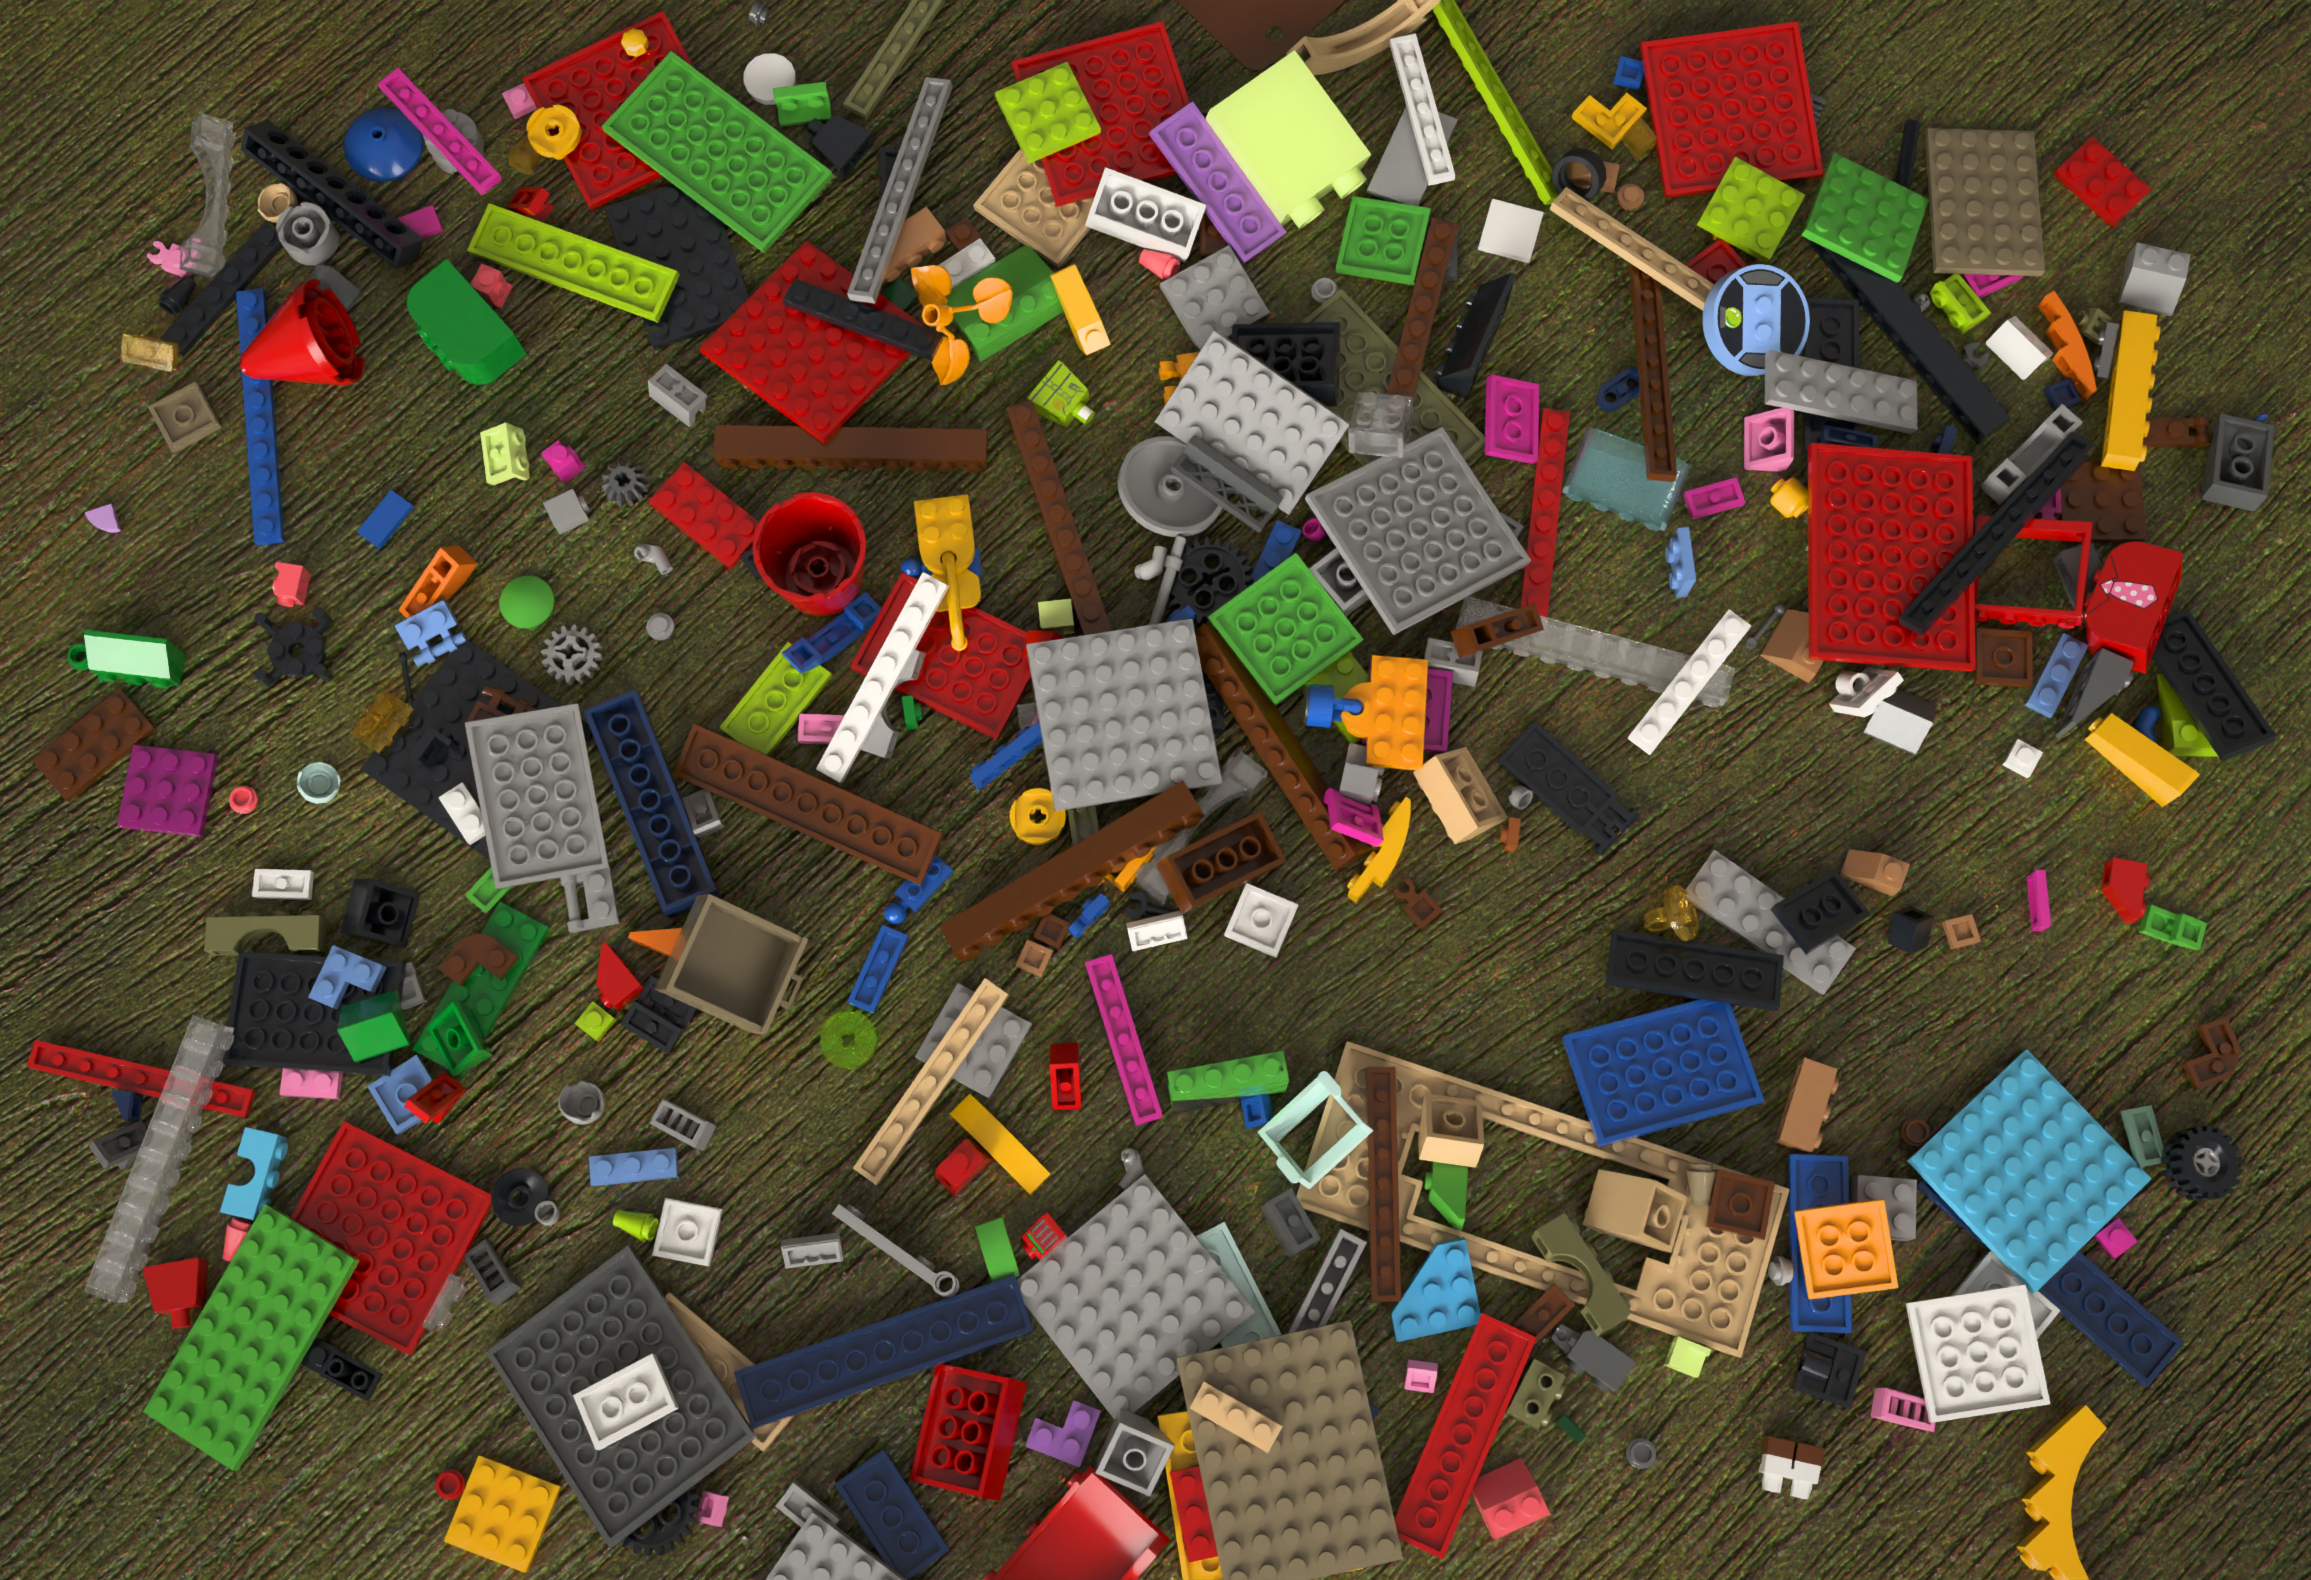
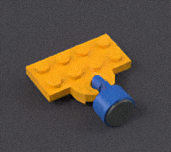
[1303,655,1428,771]

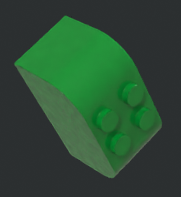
[407,259,527,385]

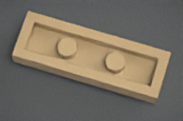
[1189,1381,1283,1453]

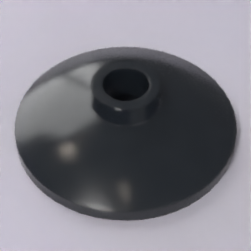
[491,1168,548,1226]

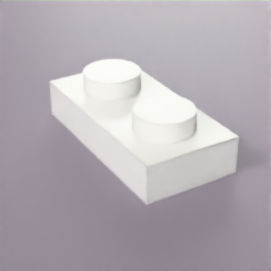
[938,238,996,288]
[439,782,485,845]
[252,869,314,900]

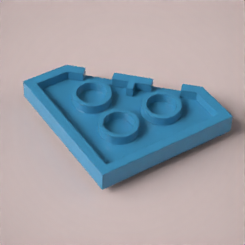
[1390,1237,1481,1342]

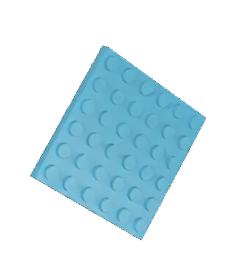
[1907,1049,2151,1294]

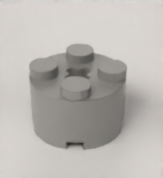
[423,109,484,174]
[276,202,340,266]

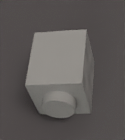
[543,489,590,535]

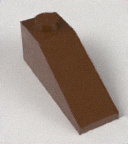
[1451,604,1544,658]

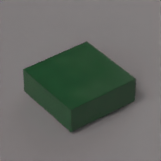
[882,278,919,312]
[1553,1415,1586,1444]

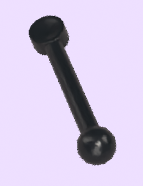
[399,652,414,707]

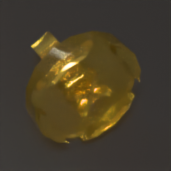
[1643,884,1699,941]

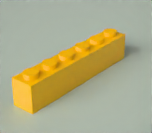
[2101,310,2160,471]

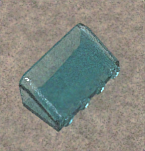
[1562,428,1690,531]

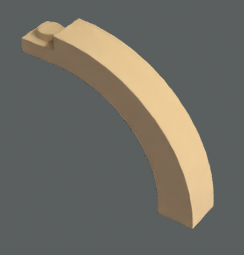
[1286,0,1441,75]

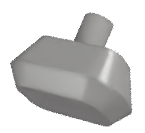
[1912,293,1930,312]

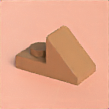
[1566,150,1620,193]

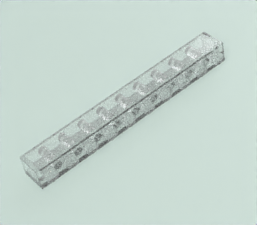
[1455,597,1735,707]
[84,1015,234,1303]

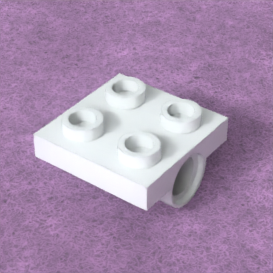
[1829,667,1904,717]

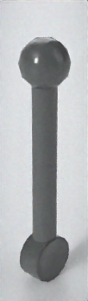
[1745,604,1786,650]

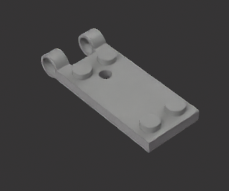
[832,1204,960,1298]

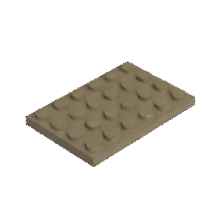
[1925,128,2045,276]

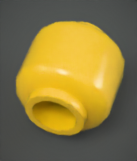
[1770,477,1808,518]

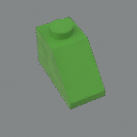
[1424,1162,1468,1231]

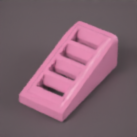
[1871,1388,1936,1432]

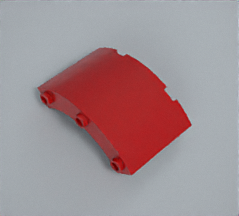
[983,1466,1171,1580]

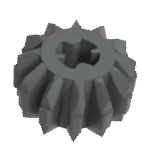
[602,460,649,507]

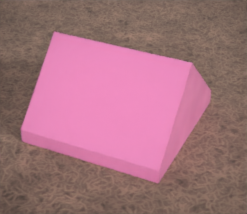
[1744,408,1794,472]

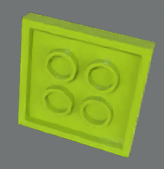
[995,62,1101,164]
[1697,157,1805,264]

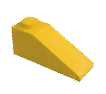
[1050,264,1110,355]

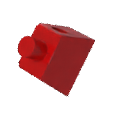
[935,1138,994,1198]
[143,1258,208,1329]

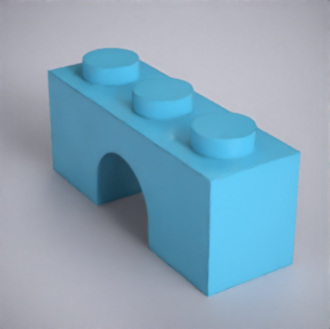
[220,1127,288,1220]

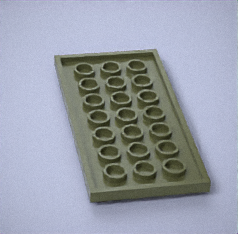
[1301,289,1485,466]

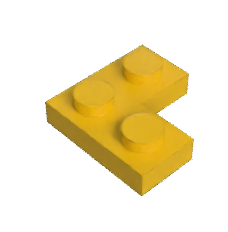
[1571,93,1647,150]

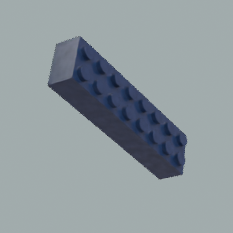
[583,689,722,919]

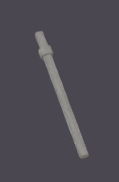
[1149,536,1187,625]

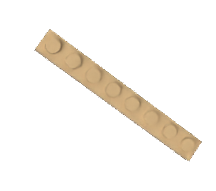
[1549,187,1714,311]
[853,978,1009,1185]

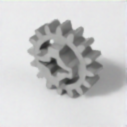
[541,625,603,686]

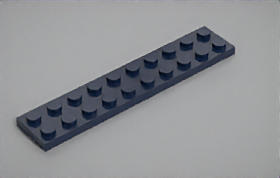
[1917,1177,2184,1387]
[734,1275,1033,1430]

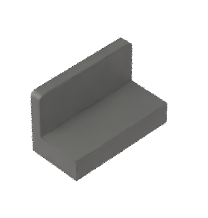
[1261,1188,1321,1258]

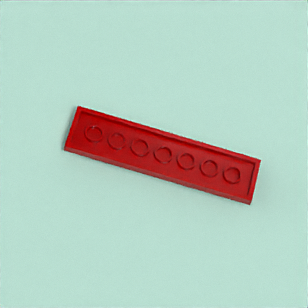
[1394,1313,1537,1560]

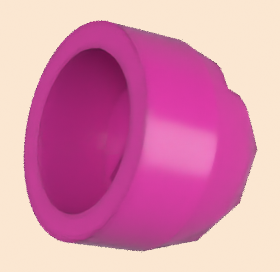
[1302,518,1327,542]

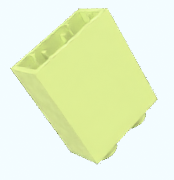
[1206,50,1371,229]

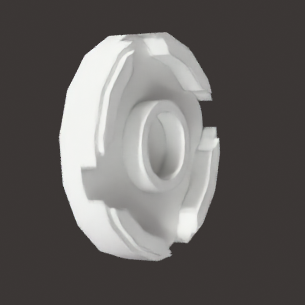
[744,53,796,105]

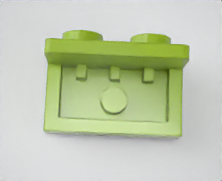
[1929,274,1991,334]

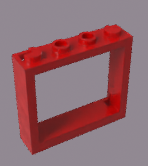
[1974,515,2093,629]

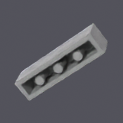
[1287,1229,1367,1333]

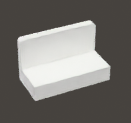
[1986,316,2054,380]

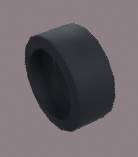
[1552,148,1606,201]

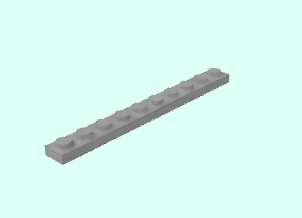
[847,77,953,304]

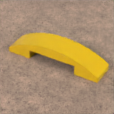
[950,1094,1051,1195]

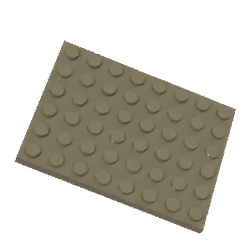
[1176,1320,1403,1580]

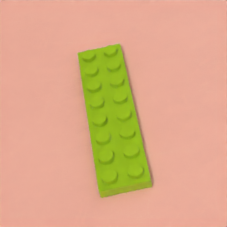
[467,203,680,323]

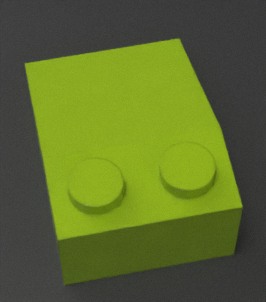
[2157,674,2218,757]

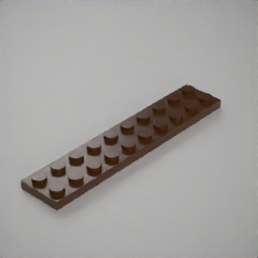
[672,723,944,885]

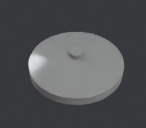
[1118,436,1222,537]

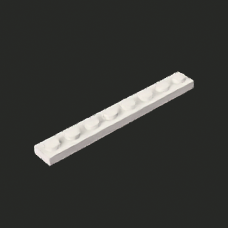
[816,572,949,783]

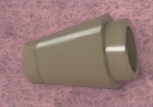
[1686,1163,1716,1206]

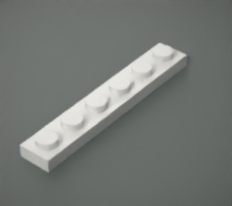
[1390,33,1455,185]
[1627,609,1751,755]

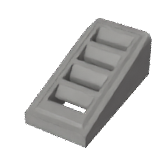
[649,1098,716,1151]

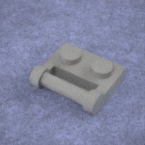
[560,867,620,932]

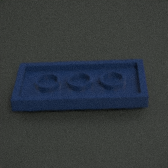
[834,1450,950,1580]

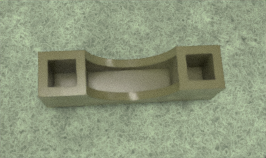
[204,911,328,956]
[1531,1213,1632,1337]

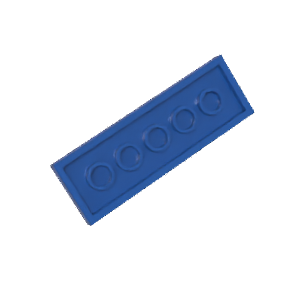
[1788,1154,1852,1334]

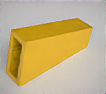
[2085,713,2200,807]

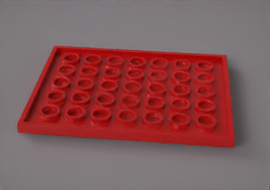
[1808,443,1976,672]

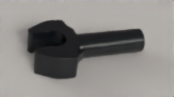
[1125,891,1178,921]

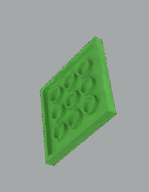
[1801,152,1929,283]
[1207,553,1364,707]

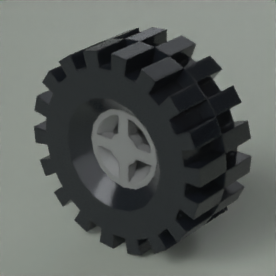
[2161,1125,2243,1201]

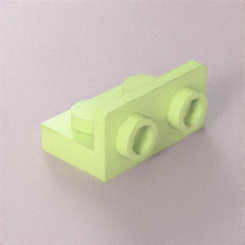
[480,423,530,485]

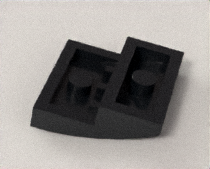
[621,974,698,1054]

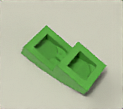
[2138,904,2207,950]
[974,1216,1020,1282]

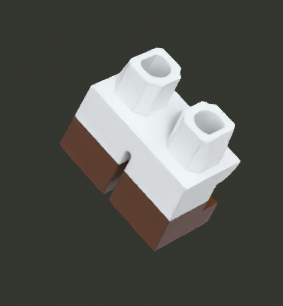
[1759,1436,1825,1499]

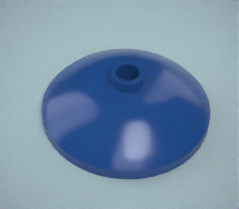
[344,107,424,182]

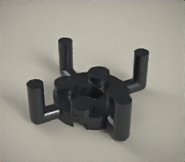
[254,608,333,687]

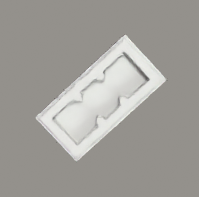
[1126,911,1188,951]

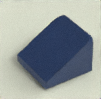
[112,1091,143,1123]

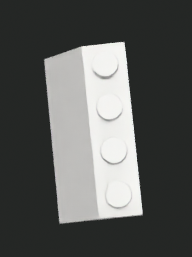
[1085,167,1206,263]

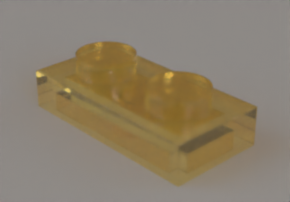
[121,333,178,372]

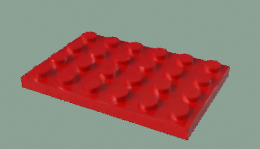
[850,572,1031,741]

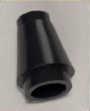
[157,275,196,315]

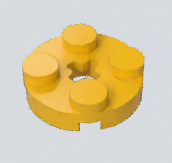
[527,105,582,160]
[1010,788,1066,845]

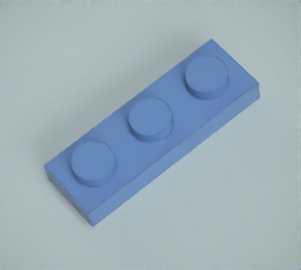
[2025,633,2088,718]
[589,1148,679,1186]

